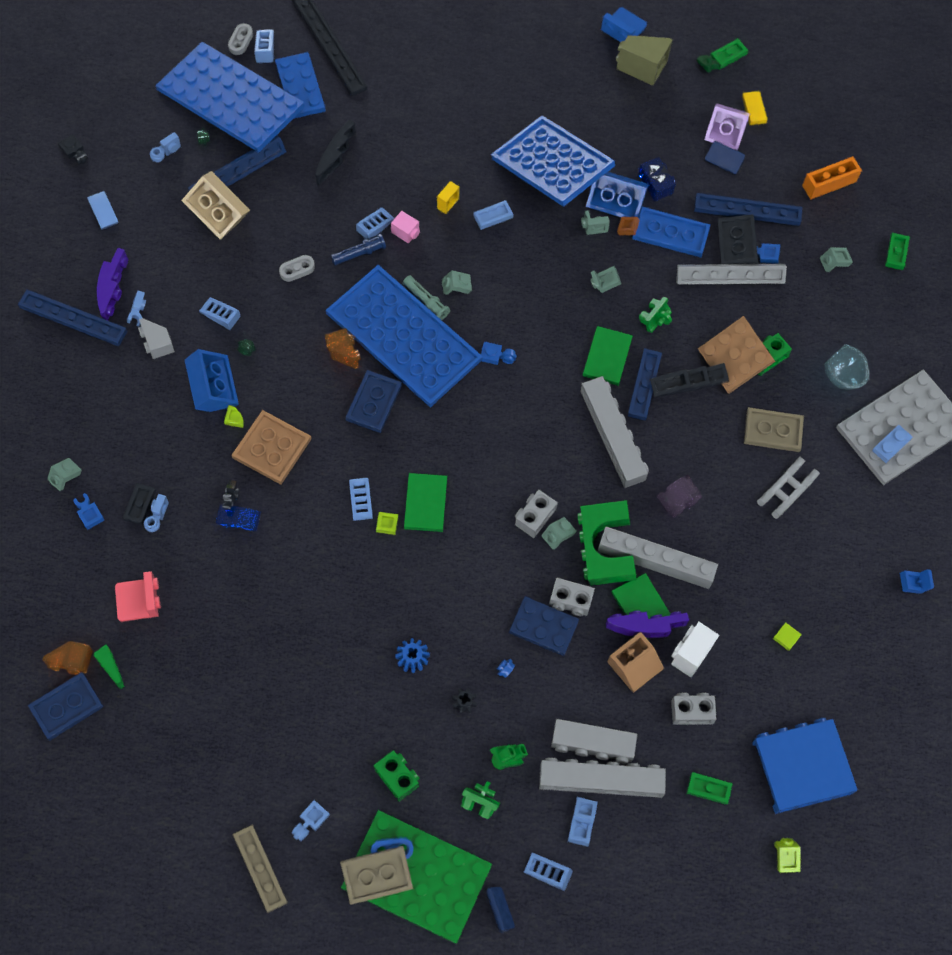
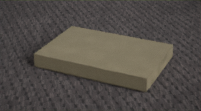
[744,407,804,452]
[341,846,413,905]

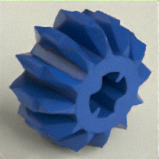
[395,638,430,673]

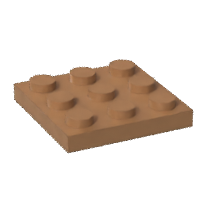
[698,316,775,394]
[232,410,311,484]

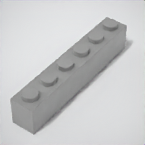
[581,376,649,488]
[598,527,718,589]
[539,758,666,798]

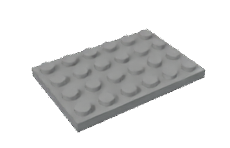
[836,369,952,485]

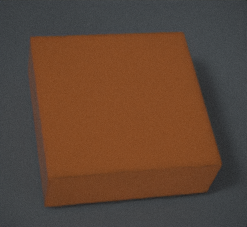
[617,217,640,235]

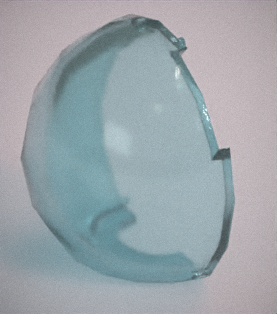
[824,345,869,390]

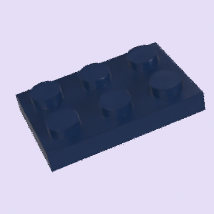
[345,370,402,433]
[509,597,579,656]
[28,672,104,741]

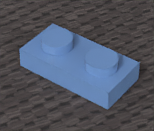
[872,425,913,463]

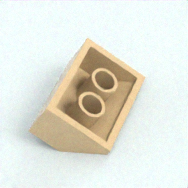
[182,171,250,239]

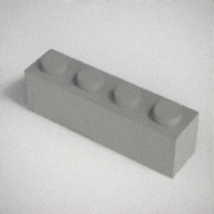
[551,719,637,764]

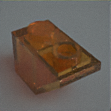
[325,328,361,369]
[43,641,93,675]

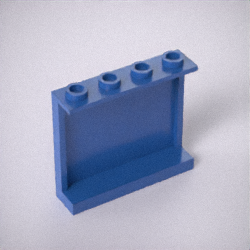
[752,718,857,814]

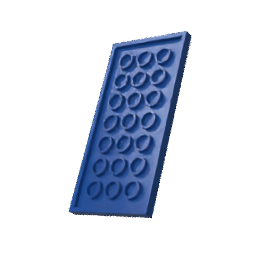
[156,42,305,153]
[326,265,483,407]

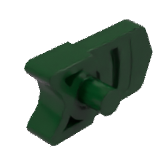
[697,55,720,72]

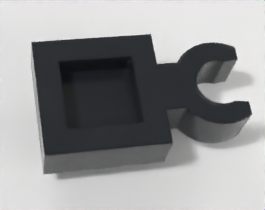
[222,480,240,509]

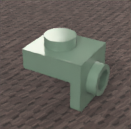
[591,266,621,293]
[442,270,472,295]
[48,458,81,491]
[542,517,576,549]

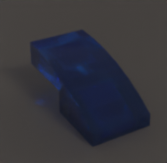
[216,504,261,532]

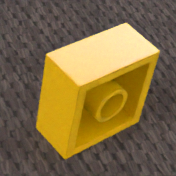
[437,181,459,214]

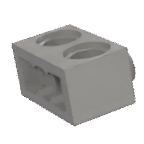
[515,490,558,538]
[549,578,595,616]
[671,693,716,725]

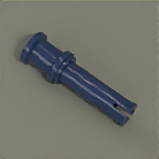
[331,233,386,266]

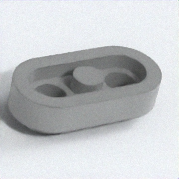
[228,24,253,55]
[279,255,315,282]

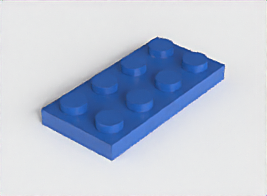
[275,52,325,119]

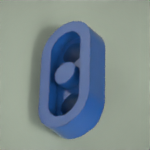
[371,837,413,859]

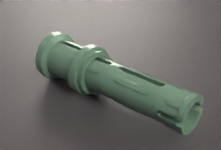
[403,275,450,320]

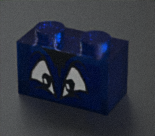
[638,157,676,201]

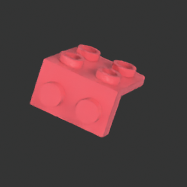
[115,572,161,622]

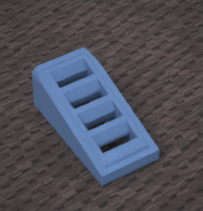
[255,30,274,63]
[356,208,395,240]
[199,297,240,330]
[349,478,373,521]
[524,853,572,891]

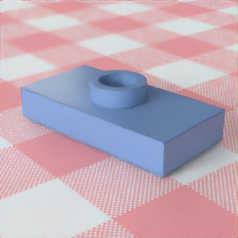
[473,200,513,230]

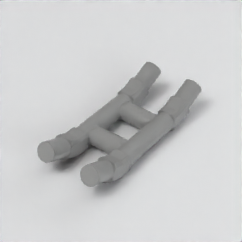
[757,456,820,519]

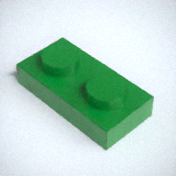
[710,39,748,69]
[885,233,910,270]
[687,772,732,805]

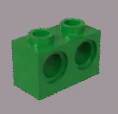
[758,333,792,376]
[374,750,419,802]

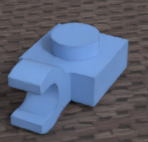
[127,290,146,326]

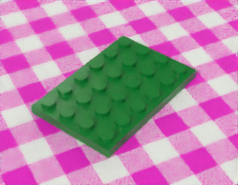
[341,810,492,944]

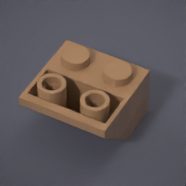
[608,632,664,693]

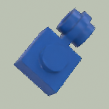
[481,342,517,365]

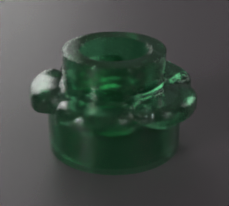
[197,128,209,146]
[238,339,256,356]

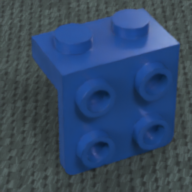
[601,7,647,42]

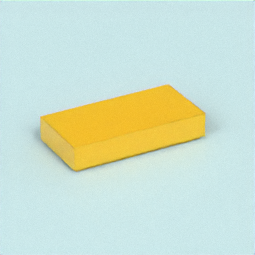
[742,91,768,125]

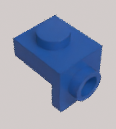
[900,569,934,594]

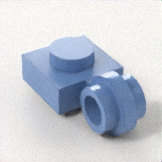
[150,132,181,162]
[144,494,169,532]
[292,801,330,841]

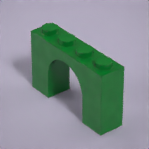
[578,500,637,586]

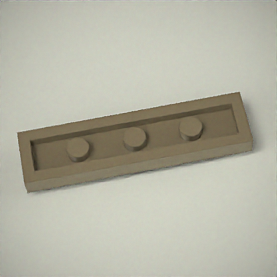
[233,825,287,913]

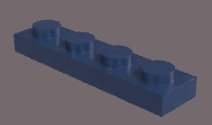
[628,348,662,421]

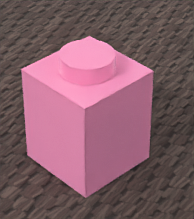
[391,211,420,243]

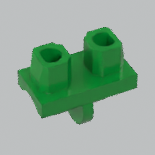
[639,297,672,333]
[490,744,528,770]
[461,781,500,819]

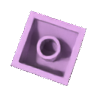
[704,104,750,150]

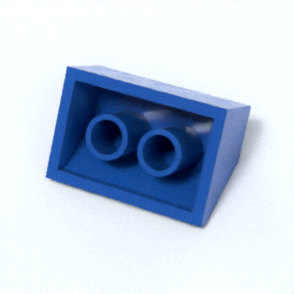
[586,172,649,217]
[185,349,239,412]

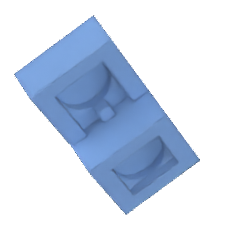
[87,191,118,230]
[568,797,598,847]

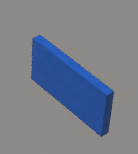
[632,207,710,257]

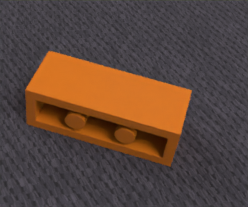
[802,157,862,200]

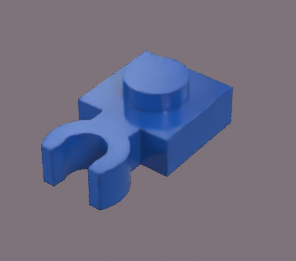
[757,243,780,264]
[74,493,104,530]

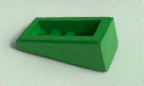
[94,645,124,689]

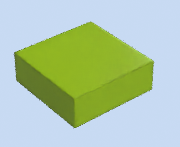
[376,512,398,535]
[773,623,802,651]

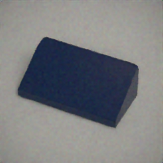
[705,141,745,175]
[486,887,515,933]

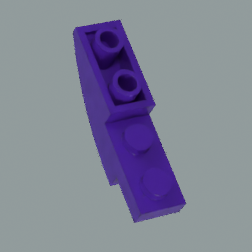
[97,248,128,321]
[606,610,689,638]

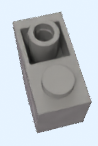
[138,318,174,359]

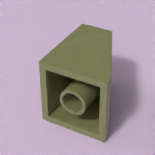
[616,35,672,85]

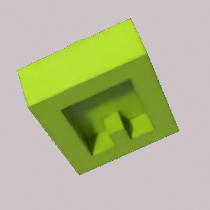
[775,838,800,873]

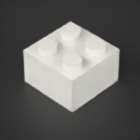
[672,622,719,677]

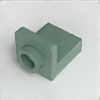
[581,210,610,235]
[820,247,853,272]

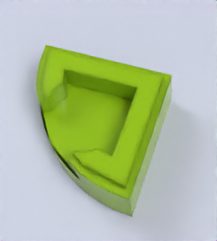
[224,405,244,428]

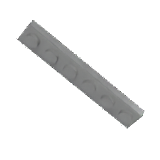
[677,264,787,284]

